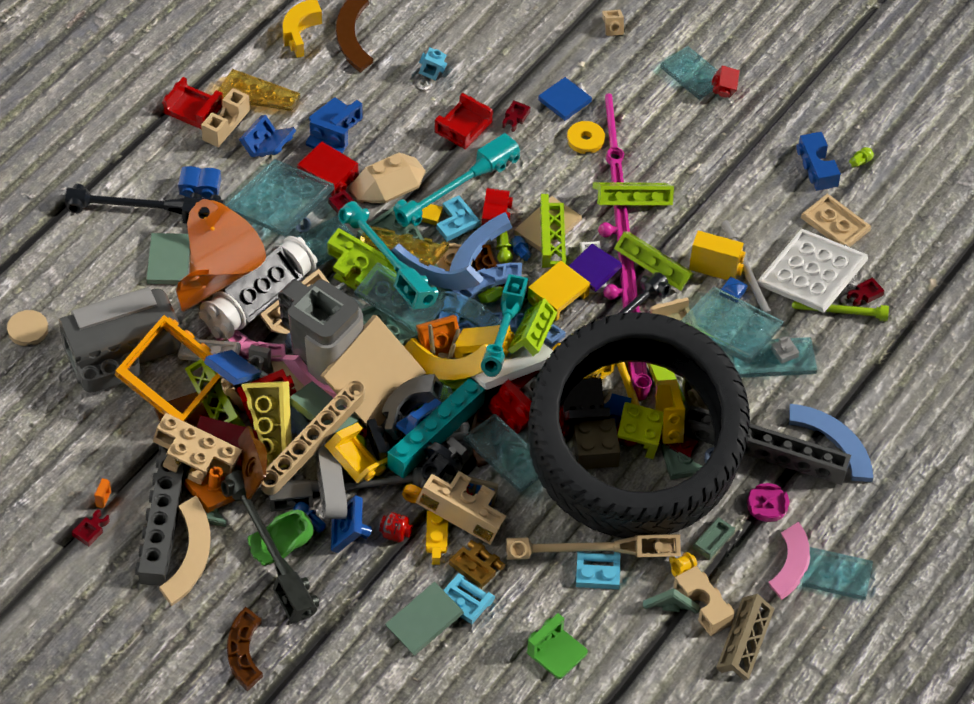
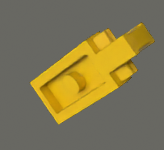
[426,511,448,565]

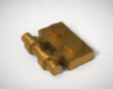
[449,540,505,589]

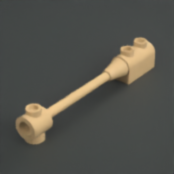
[506,534,681,560]

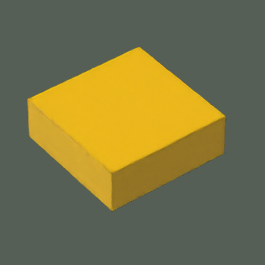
[421,204,443,225]

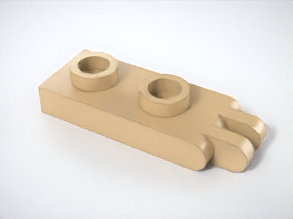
[220,375,245,411]

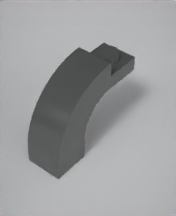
[382,374,443,441]

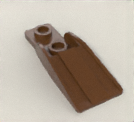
[238,426,267,500]

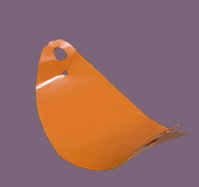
[176,199,266,312]

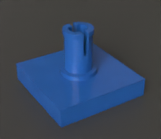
[331,495,372,553]

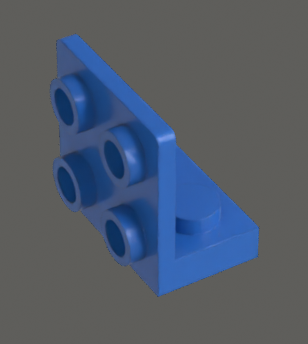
[309,97,363,130]

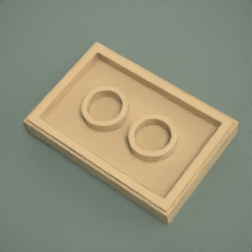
[801,193,871,247]
[514,196,582,252]

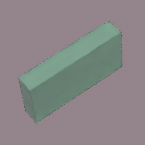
[693,517,735,560]

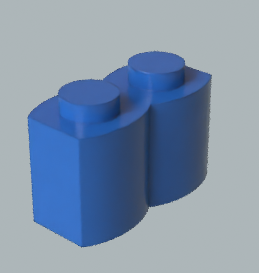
[178,166,221,199]

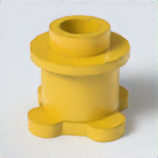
[669,552,697,577]

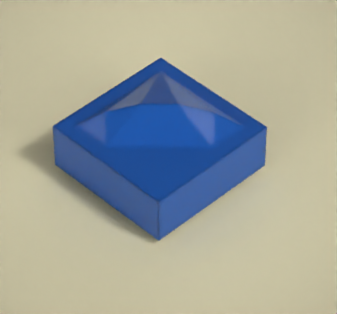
[720,276,748,302]

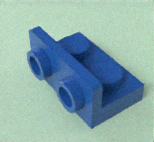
[306,117,348,154]
[396,398,442,435]

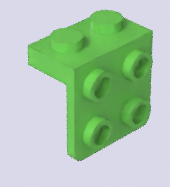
[527,613,588,679]

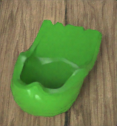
[247,509,313,566]

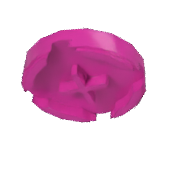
[747,483,790,522]

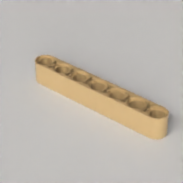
[261,380,365,495]

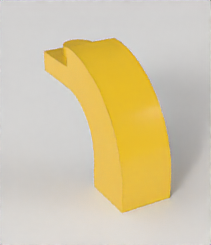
[283,0,322,58]

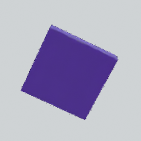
[569,244,622,292]

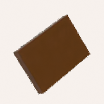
[154,391,227,428]

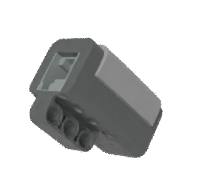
[278,279,364,385]
[59,287,181,393]

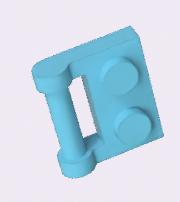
[576,551,621,589]
[444,573,495,624]

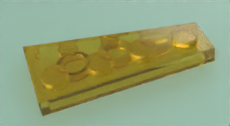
[217,69,300,111]
[360,226,449,266]

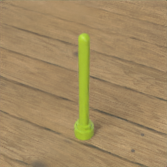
[792,301,889,321]

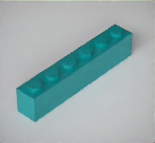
[387,378,486,479]

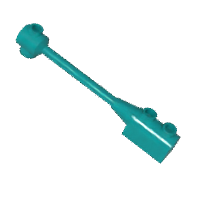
[393,133,520,227]
[339,201,438,309]
[481,274,528,377]

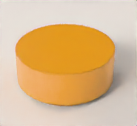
[402,484,422,504]

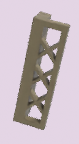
[716,594,774,681]

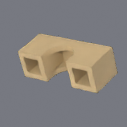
[201,88,250,148]
[673,566,734,636]

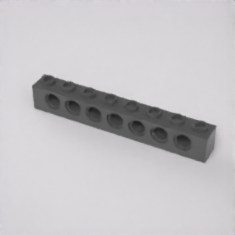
[684,405,851,485]
[135,445,188,586]

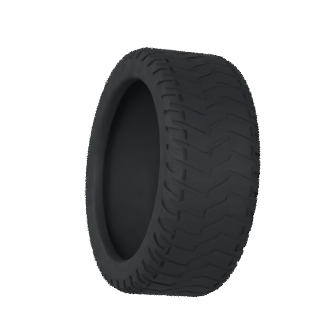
[528,312,750,538]

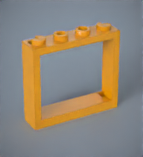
[115,315,221,422]

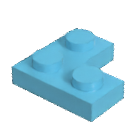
[436,195,480,242]

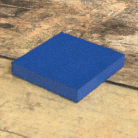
[538,77,592,121]
[204,350,262,385]

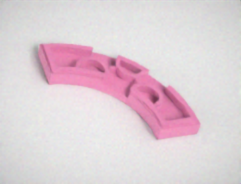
[282,355,346,407]
[769,522,810,600]

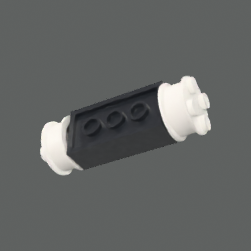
[199,236,318,339]

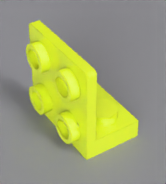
[617,402,663,459]

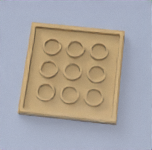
[320,315,426,428]

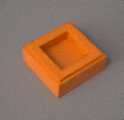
[94,478,111,509]

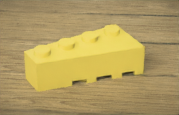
[242,381,292,468]

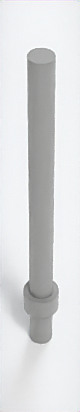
[721,220,771,316]

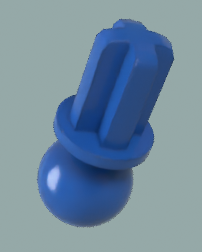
[510,236,532,261]
[293,502,326,533]

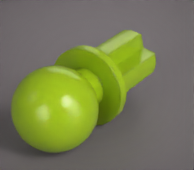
[849,147,874,168]
[496,231,513,264]

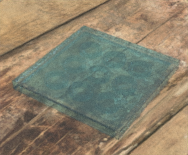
[225,159,335,237]
[681,287,784,364]

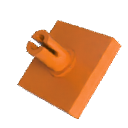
[416,315,460,358]
[184,467,235,513]

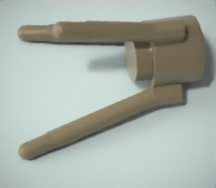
[428,324,460,359]

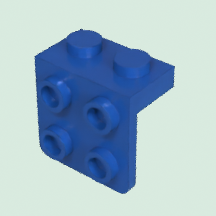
[239,115,296,157]

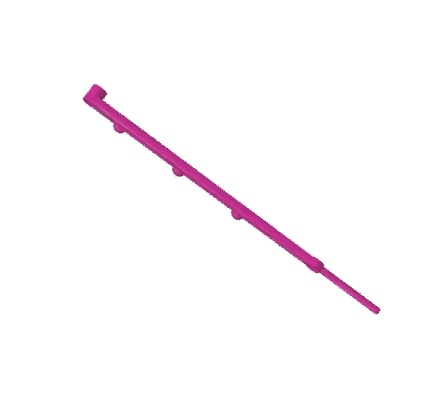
[598,93,652,401]

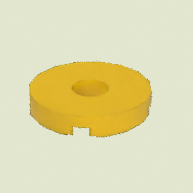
[567,121,605,154]

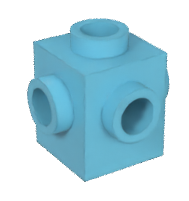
[419,47,447,81]

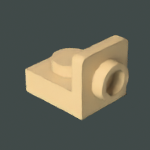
[602,10,624,36]

